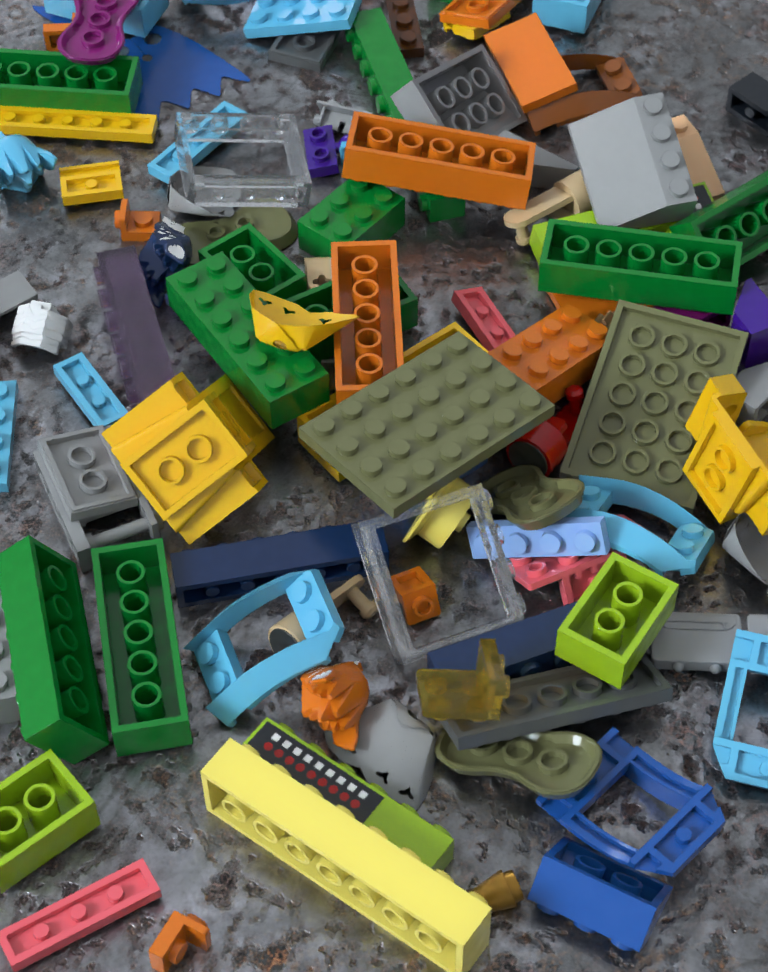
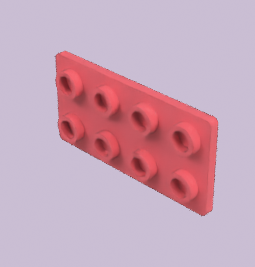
[500,514,654,606]

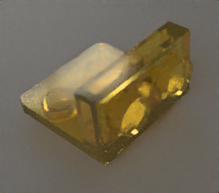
[416,638,510,722]

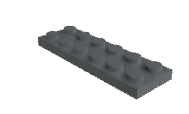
[432,654,673,751]

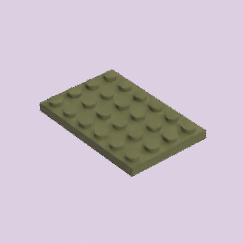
[559,299,749,515]
[299,331,555,519]

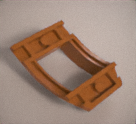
[525,54,643,136]

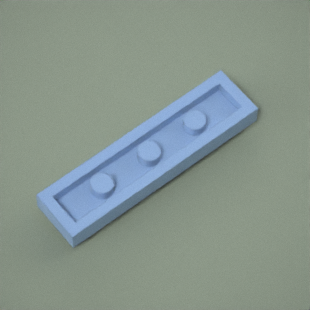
[466,516,611,559]

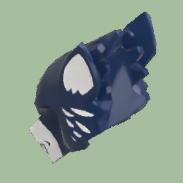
[135,216,193,308]

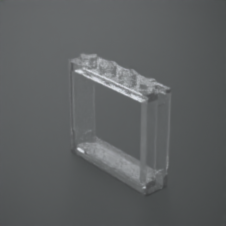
[174,112,312,207]
[351,483,527,665]

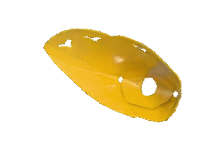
[249,289,360,352]

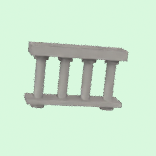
[32,425,164,573]

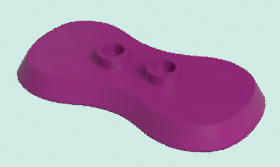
[57,0,139,65]

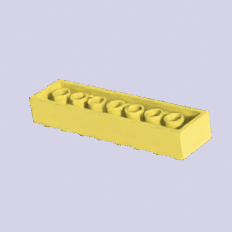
[200,738,492,972]

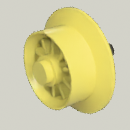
[402,477,479,549]

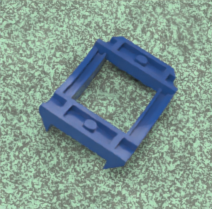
[536,727,725,877]

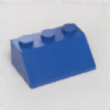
[527,837,673,952]

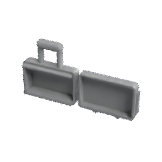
[646,589,768,674]

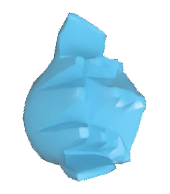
[0,131,57,193]

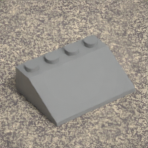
[390,44,528,136]
[568,92,698,229]

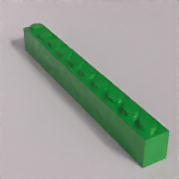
[345,7,465,223]

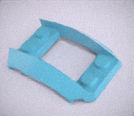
[565,475,715,576]
[183,569,345,728]
[712,629,768,790]

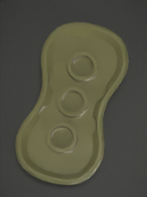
[181,199,298,267]
[470,465,585,531]
[435,729,602,799]

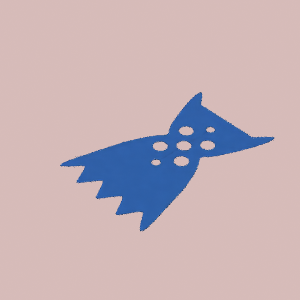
[33,6,250,120]

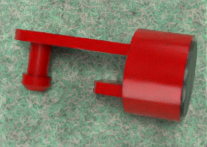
[506,385,584,477]

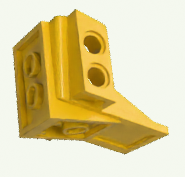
[101,372,275,545]
[682,374,768,536]

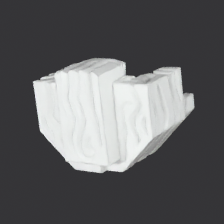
[11,300,73,355]

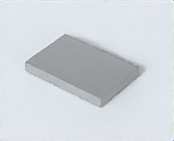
[37,425,138,522]

